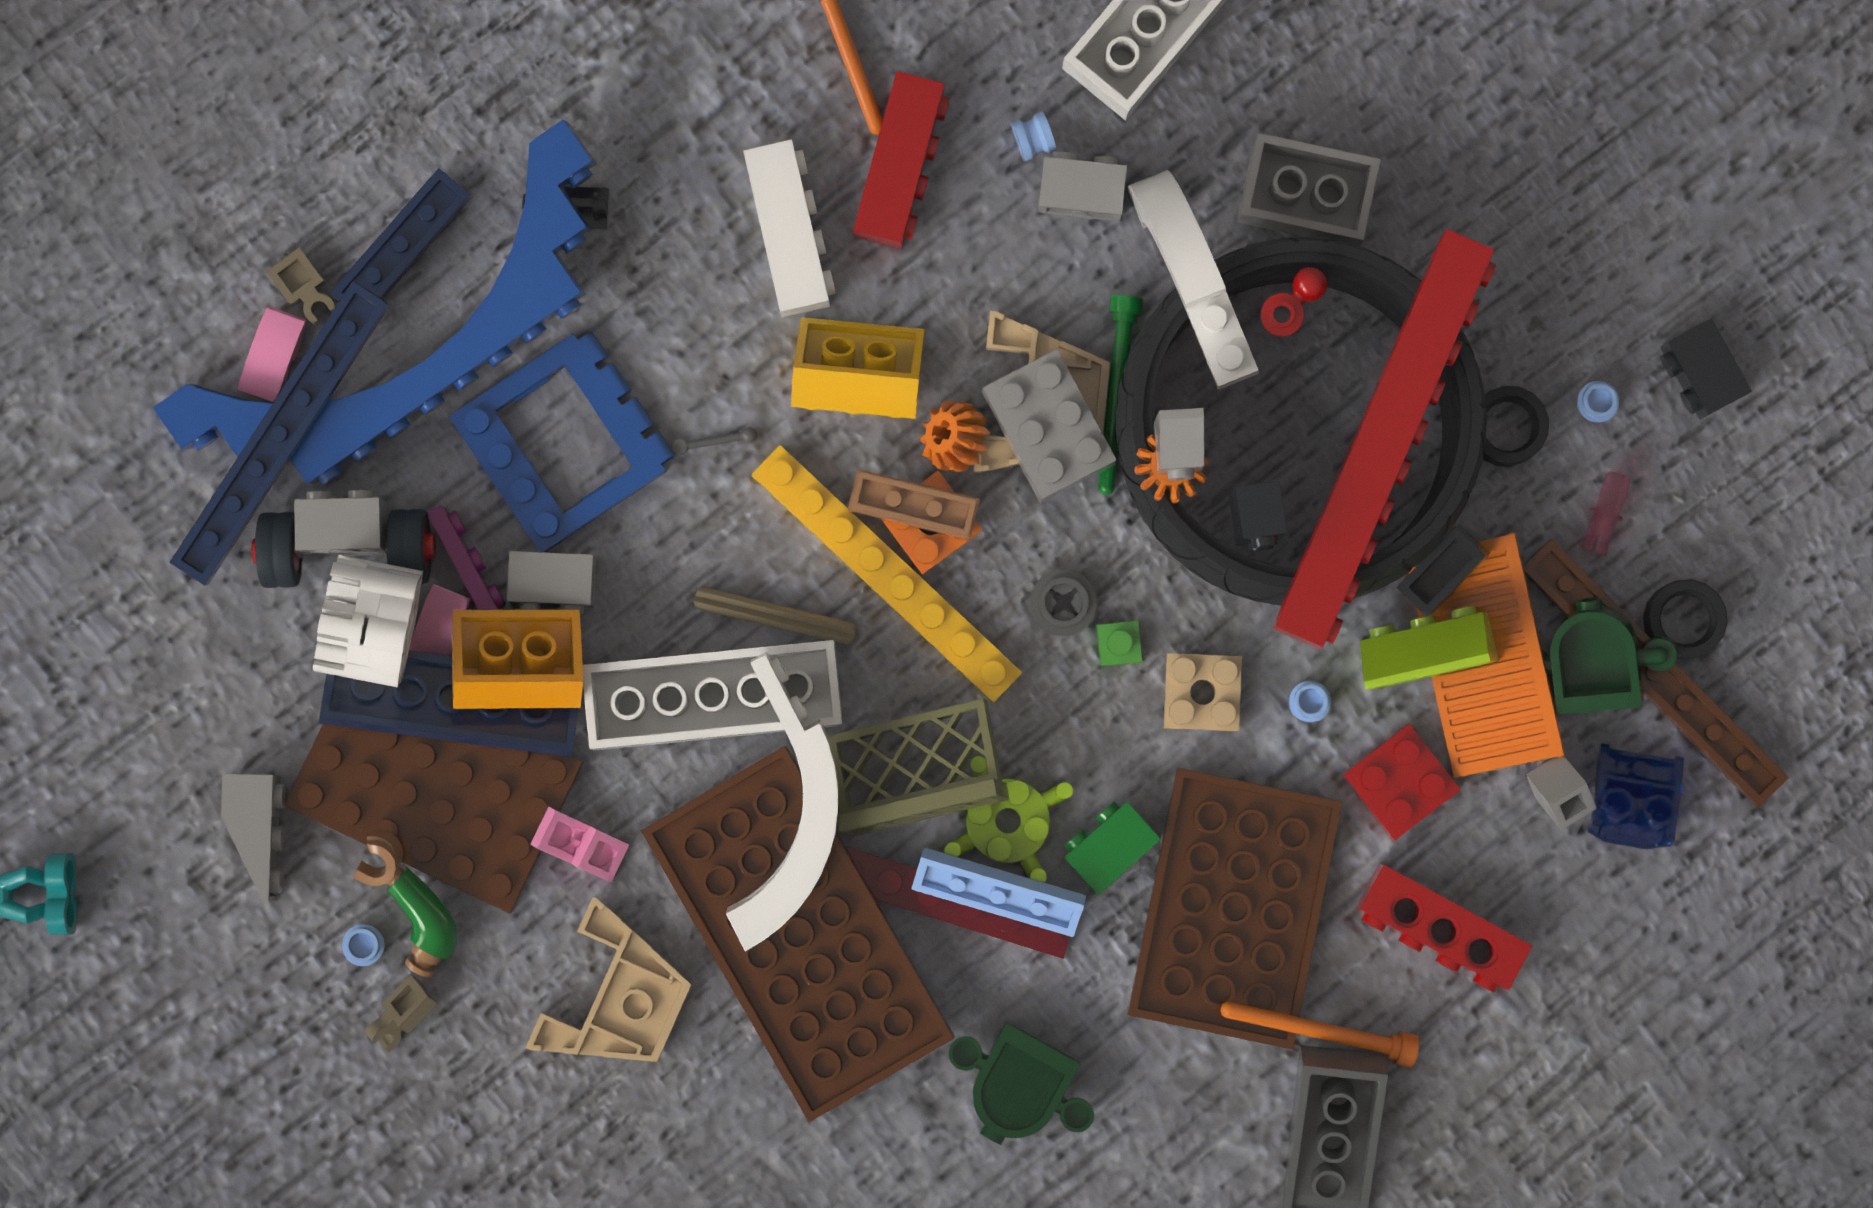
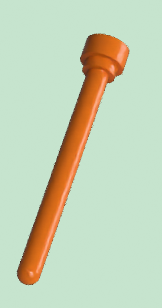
[820,0,883,135]
[1220,1001,1419,1068]

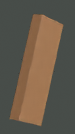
[848,469,980,540]

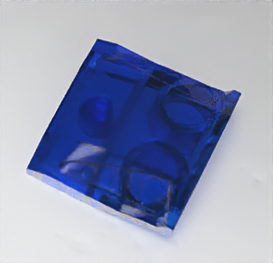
[1588,743,1684,850]

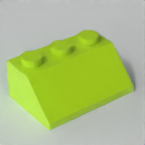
[1360,606,1499,690]

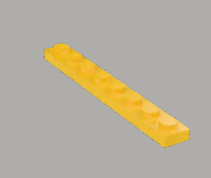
[751,445,1022,703]

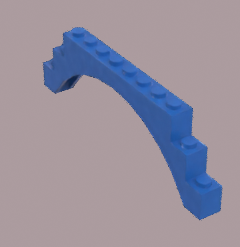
[153,120,597,486]

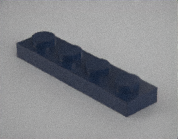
[330,168,472,301]

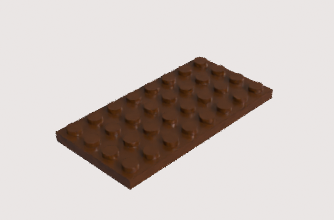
[641,746,955,1123]

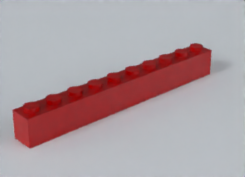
[1272,229,1496,649]

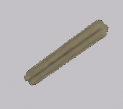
[694,586,857,646]

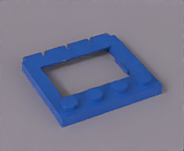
[449,332,675,553]

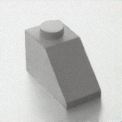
[1154,408,1204,481]

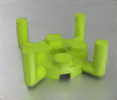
[944,756,1073,883]

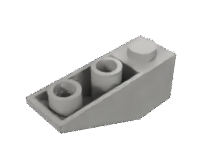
[221,774,287,902]

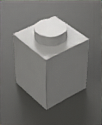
[1526,756,1597,830]

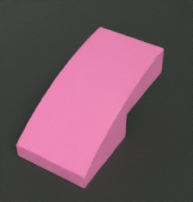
[238,306,307,402]
[530,807,629,882]

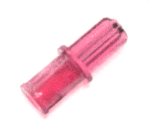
[1580,471,1631,556]

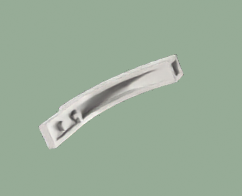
[1128,170,1259,390]
[726,652,838,951]

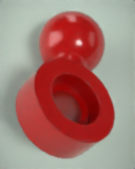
[1261,267,1327,337]

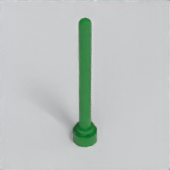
[1098,295,1144,495]

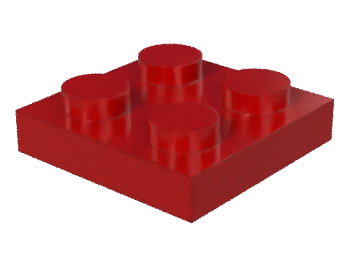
[1342,724,1461,841]

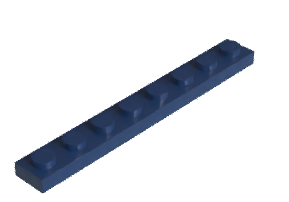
[169,281,390,586]

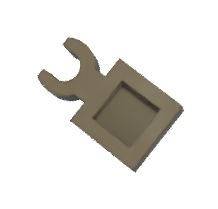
[266,247,336,326]

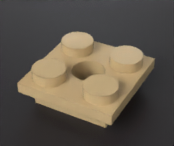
[1163,653,1242,732]

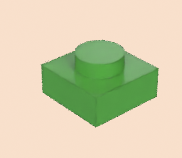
[1096,621,1143,667]

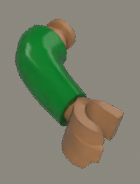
[352,830,457,977]

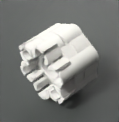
[313,554,423,688]

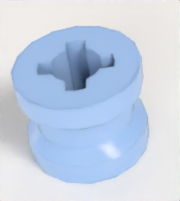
[1011,111,1056,161]

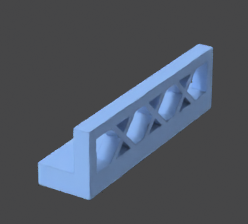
[912,847,1086,937]

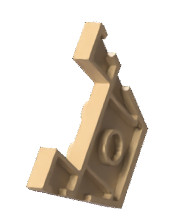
[973,311,1110,474]
[526,897,692,1062]

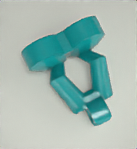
[0,853,77,935]

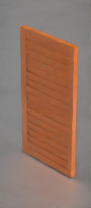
[1408,532,1565,778]

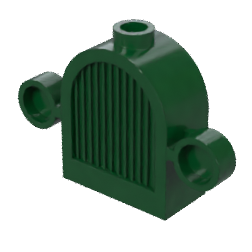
[1542,598,1678,715]
[949,1021,1094,1145]

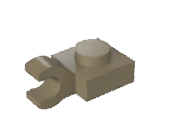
[365,974,438,1053]

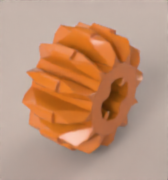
[919,401,991,472]
[1134,435,1209,503]

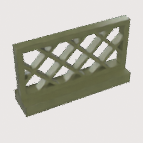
[828,698,1010,837]

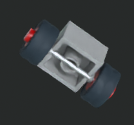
[252,490,436,588]

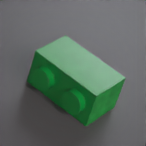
[1063,801,1161,895]

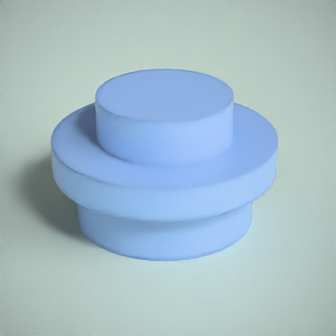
[1577,381,1619,423]
[1289,681,1331,723]
[342,924,385,966]

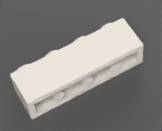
[743,139,836,318]

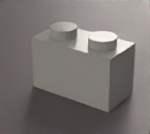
[1038,152,1127,222]
[507,551,597,615]

